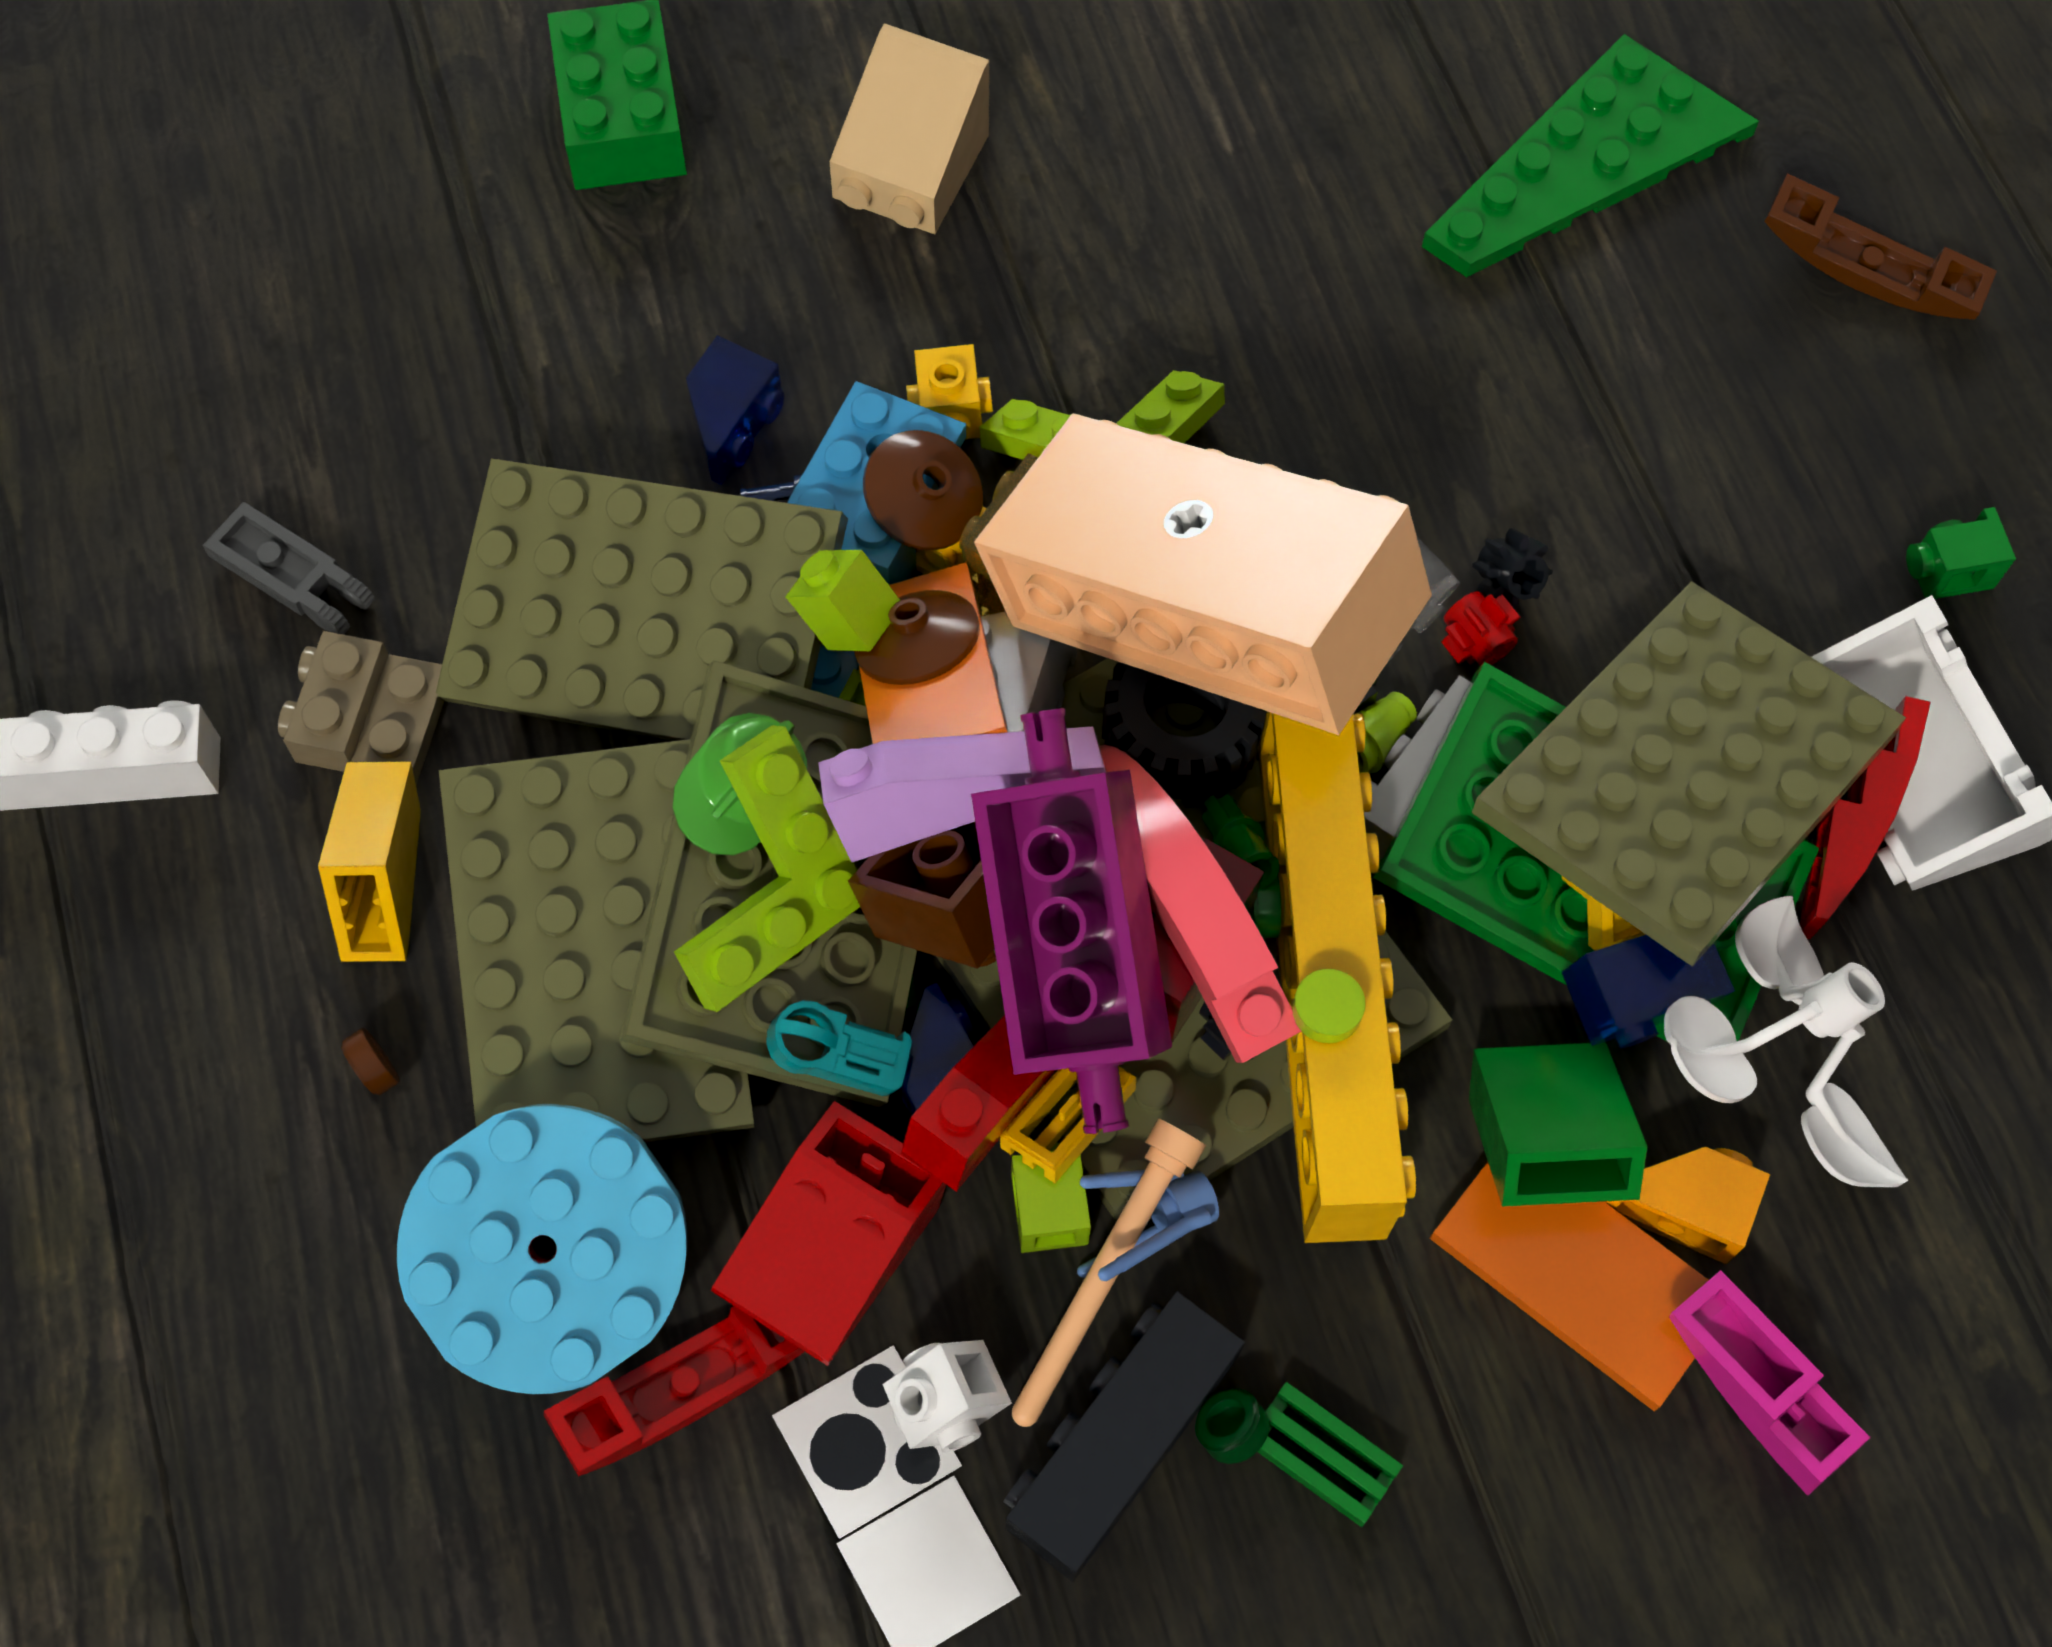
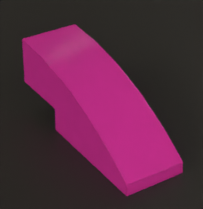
[1669,1270,1870,1496]

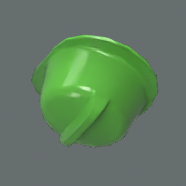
[672,713,807,856]

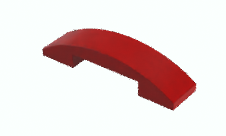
[544,1306,805,1477]

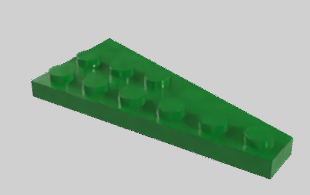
[1421,34,1759,278]

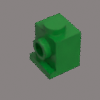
[1906,507,2016,599]

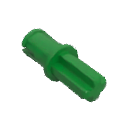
[1202,794,1280,889]

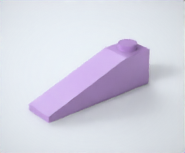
[818,726,1106,862]

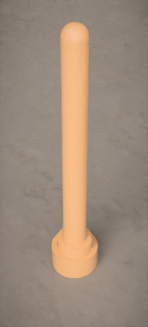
[1012,1118,1206,1427]

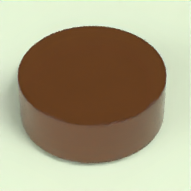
[341,1027,400,1096]

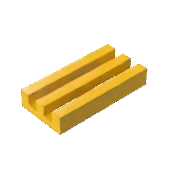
[1000,1066,1136,1184]

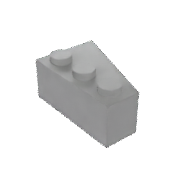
[981,611,1077,732]

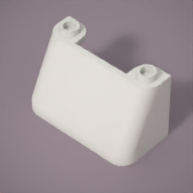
[1812,595,2052,891]

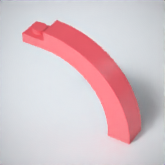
[1099,745,1302,1063]

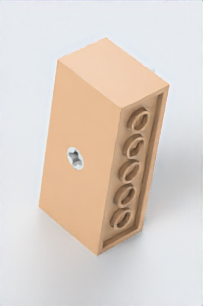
[974,413,1432,735]

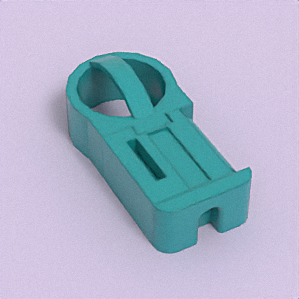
[766,1000,912,1096]

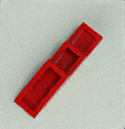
[1800,696,1931,939]

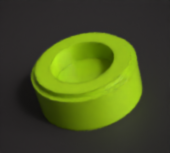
[1292,969,1365,1043]

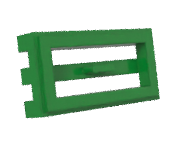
[1258,1382,1403,1528]

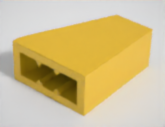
[318,762,421,962]

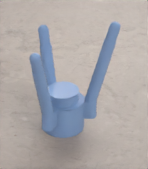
[1077,1170,1219,1281]

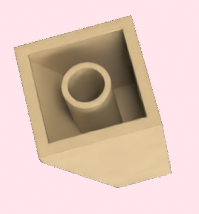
[829,23,989,234]

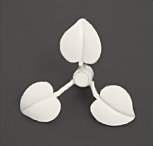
[1664,896,1908,1187]

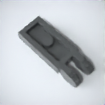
[202,502,375,635]

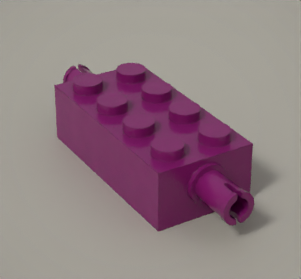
[971,708,1172,1134]

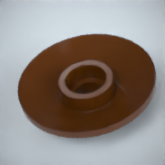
[863,430,983,550]
[854,590,980,685]

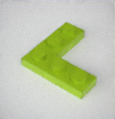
[979,370,1225,463]
[674,725,860,1012]

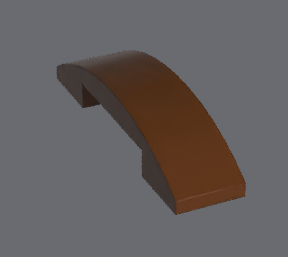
[1764,173,1997,320]

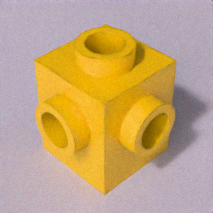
[906,344,993,439]

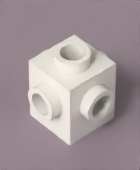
[882,1340,1012,1453]

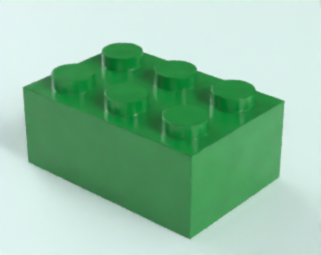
[547,0,687,190]

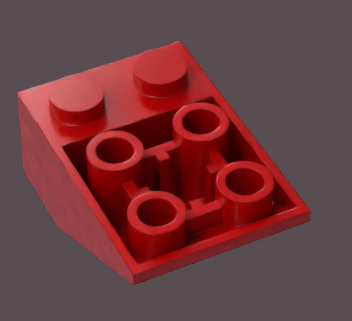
[711,1101,946,1366]

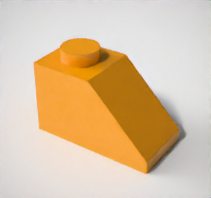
[1604,1146,1770,1264]

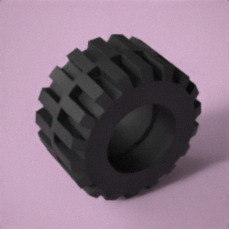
[1102,662,1266,808]

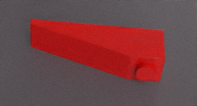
[901,1015,1056,1192]

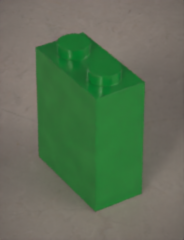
[1469,1042,1648,1207]

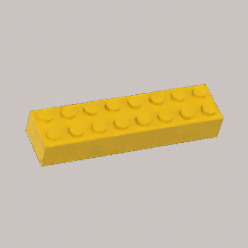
[1258,711,1416,1243]

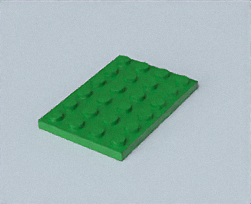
[1373,662,1819,1042]

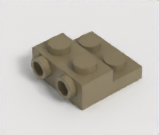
[278,631,444,785]

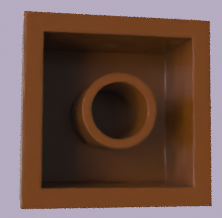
[848,822,996,969]

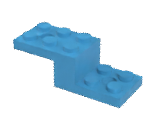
[787,381,966,698]

